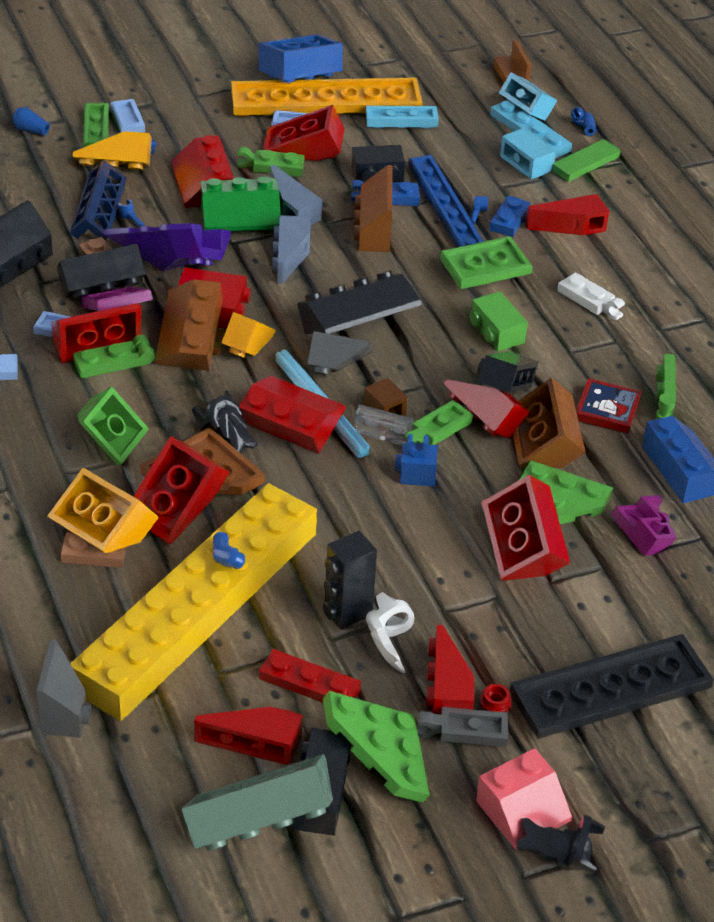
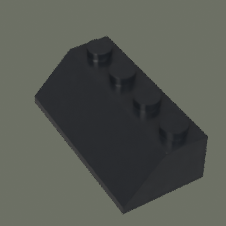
[0,200,53,288]
[297,270,422,334]

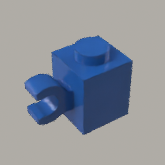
[395,434,438,487]

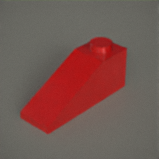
[194,707,303,765]

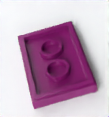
[81,286,153,311]

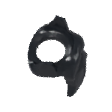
[192,390,258,453]
[516,814,605,873]

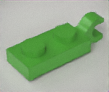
[237,147,305,177]
[404,400,473,445]

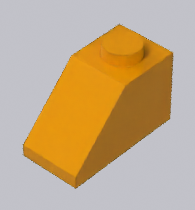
[222,312,276,358]

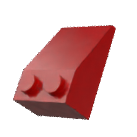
[263,105,345,161]
[133,436,230,545]

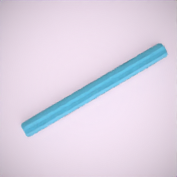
[275,349,370,458]

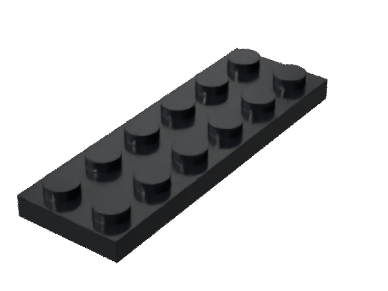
[510,634,714,739]

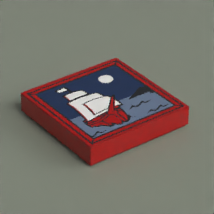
[576,378,642,434]

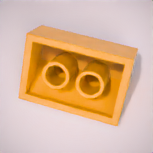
[47,468,159,553]

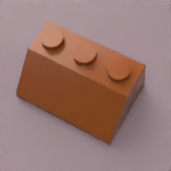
[354,165,392,252]
[154,279,223,371]
[513,377,586,469]

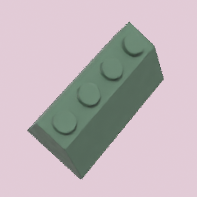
[182,754,333,851]

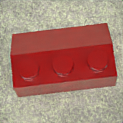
[171,135,234,208]
[52,303,141,363]
[239,376,346,454]
[482,475,570,581]

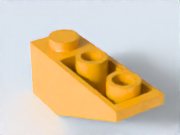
[72,131,152,170]

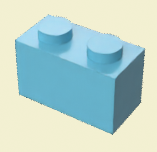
[499,72,557,121]
[500,127,556,180]

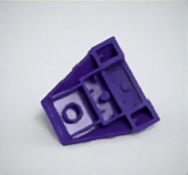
[104,223,231,271]

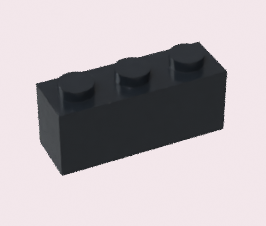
[56,244,146,299]
[477,351,539,393]
[323,530,377,630]
[294,728,351,836]

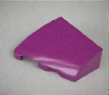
[610,495,676,556]

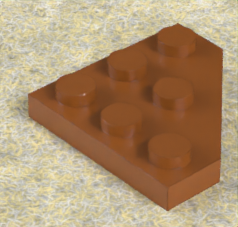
[140,427,265,495]

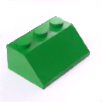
[201,176,281,231]

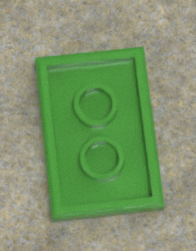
[439,236,533,289]

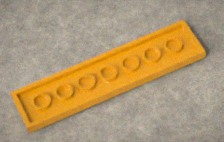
[231,78,423,116]

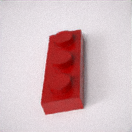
[259,649,361,703]

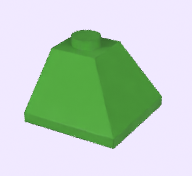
[77,387,149,466]

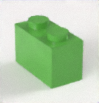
[469,291,528,352]

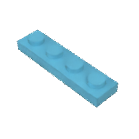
[490,100,572,158]

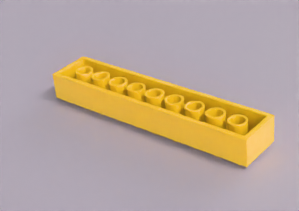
[70,483,317,721]

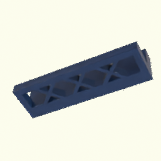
[69,160,127,240]

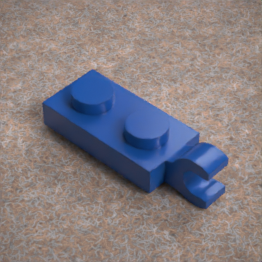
[351,180,420,206]

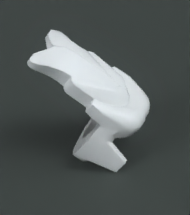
[366,592,414,673]

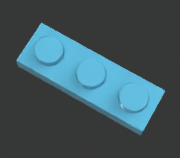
[366,106,439,129]

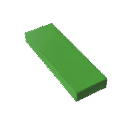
[83,103,109,148]
[552,139,621,182]

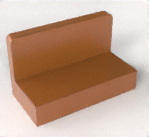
[493,40,531,83]

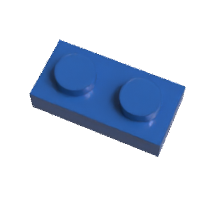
[489,196,531,237]

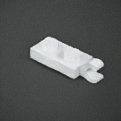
[557,272,625,320]

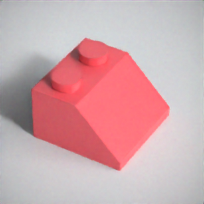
[476,748,572,849]

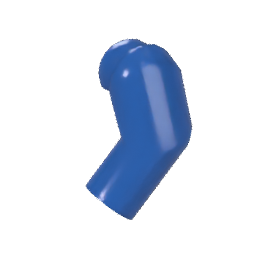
[213,532,245,569]

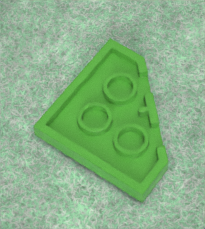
[520,460,613,524]
[323,691,430,803]

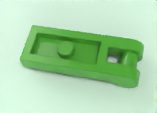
[73,335,156,379]
[655,353,676,420]

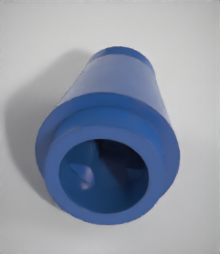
[12,107,50,136]

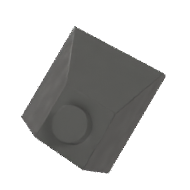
[307,331,374,375]
[36,640,92,738]

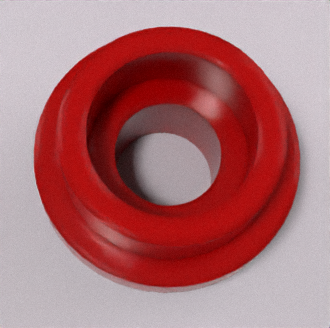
[479,684,512,713]

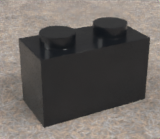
[351,145,405,182]

